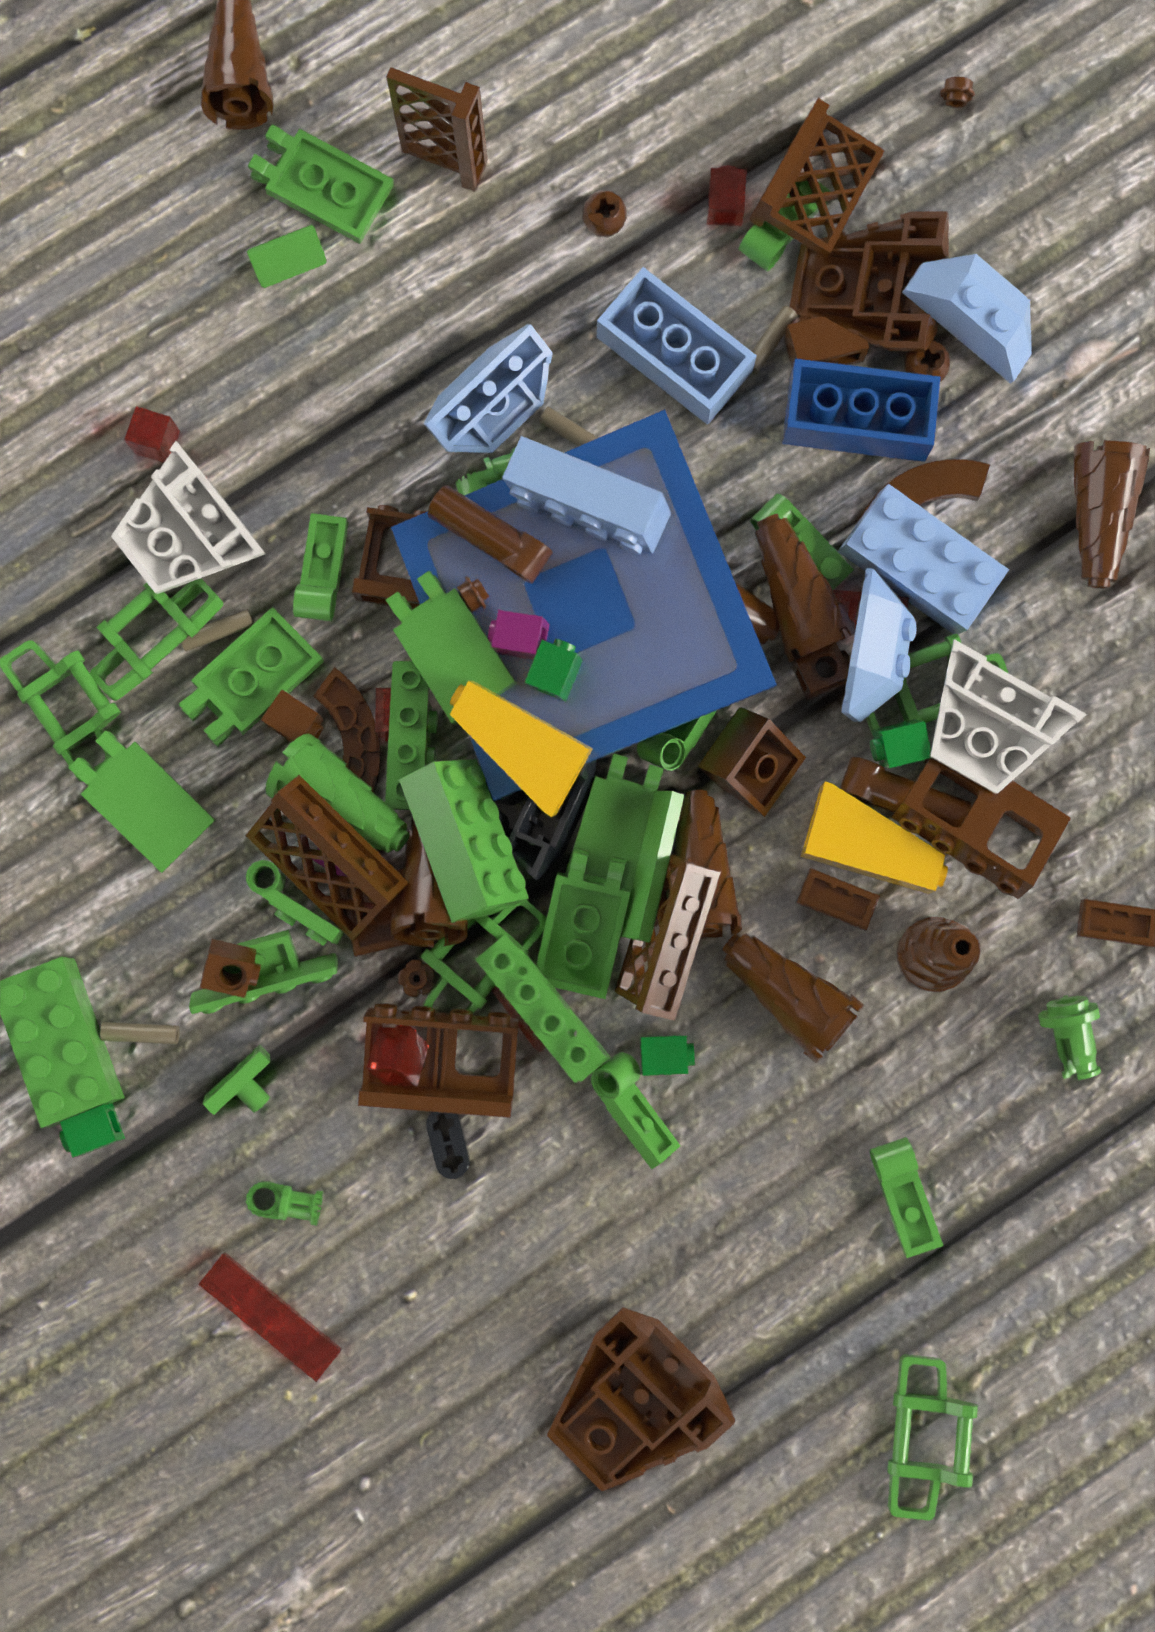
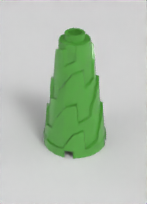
[266,734,410,853]

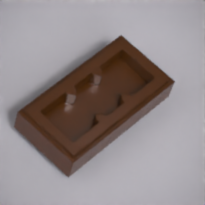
[796,868,880,931]
[1076,899,1155,948]

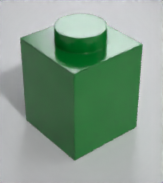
[524,638,583,702]
[870,719,931,769]
[640,1035,695,1076]
[59,1103,126,1158]

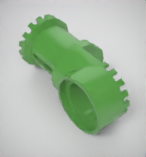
[456,447,516,496]
[246,1181,323,1226]

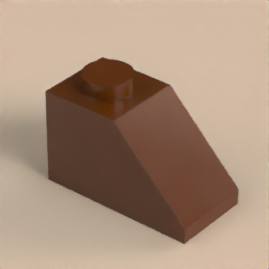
[784,316,869,367]

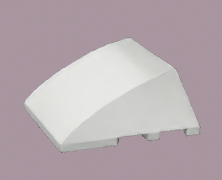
[111,441,265,594]
[930,639,1087,794]

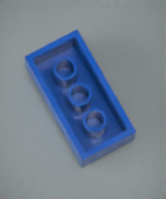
[782,359,941,462]

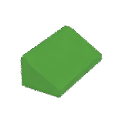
[246,225,327,288]

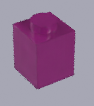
[488,610,550,660]

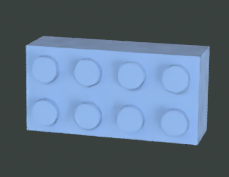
[597,267,757,425]
[502,436,671,555]
[838,484,1009,634]

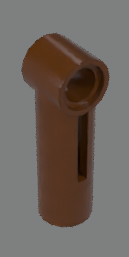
[427,485,553,584]
[840,757,971,828]

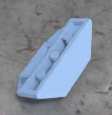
[902,254,1032,383]
[423,324,553,453]
[841,568,916,722]

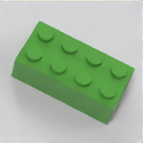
[399,759,529,923]
[0,957,125,1128]

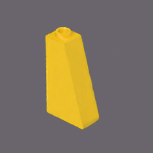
[450,681,593,817]
[800,782,948,894]

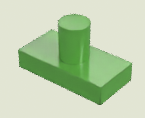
[203,1044,270,1115]

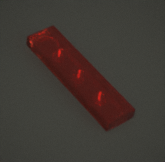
[199,1252,342,1382]

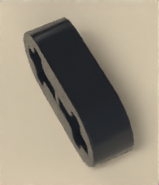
[426,1112,470,1179]

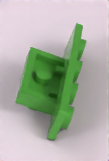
[385,661,438,810]
[189,929,338,1014]

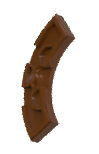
[858,459,990,522]
[313,667,381,793]

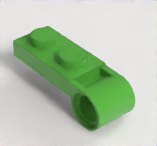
[738,181,831,272]
[750,493,854,590]
[293,513,349,621]
[637,710,717,771]
[246,860,344,946]
[591,1052,681,1170]
[869,1137,943,1258]

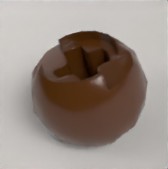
[582,190,627,238]
[904,340,950,382]

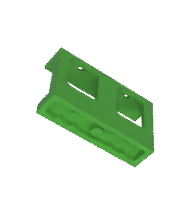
[475,934,611,1083]

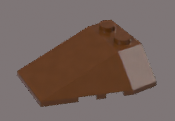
[789,211,949,352]
[547,1307,736,1491]

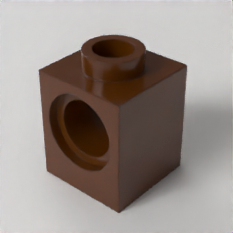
[791,642,850,700]
[261,690,324,742]
[200,939,261,998]

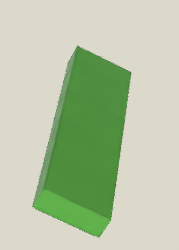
[620,791,684,943]

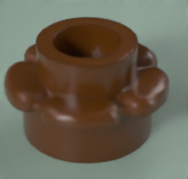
[940,76,975,108]
[457,576,490,613]
[398,960,435,997]

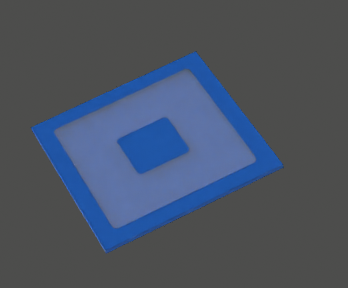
[391,409,777,801]

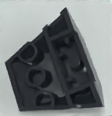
[476,757,597,880]

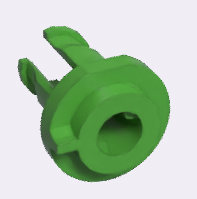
[1038,995,1101,1080]

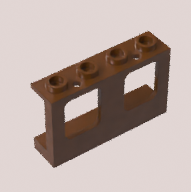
[352,505,427,609]
[891,758,1071,899]
[358,1003,519,1118]

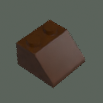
[698,707,806,817]

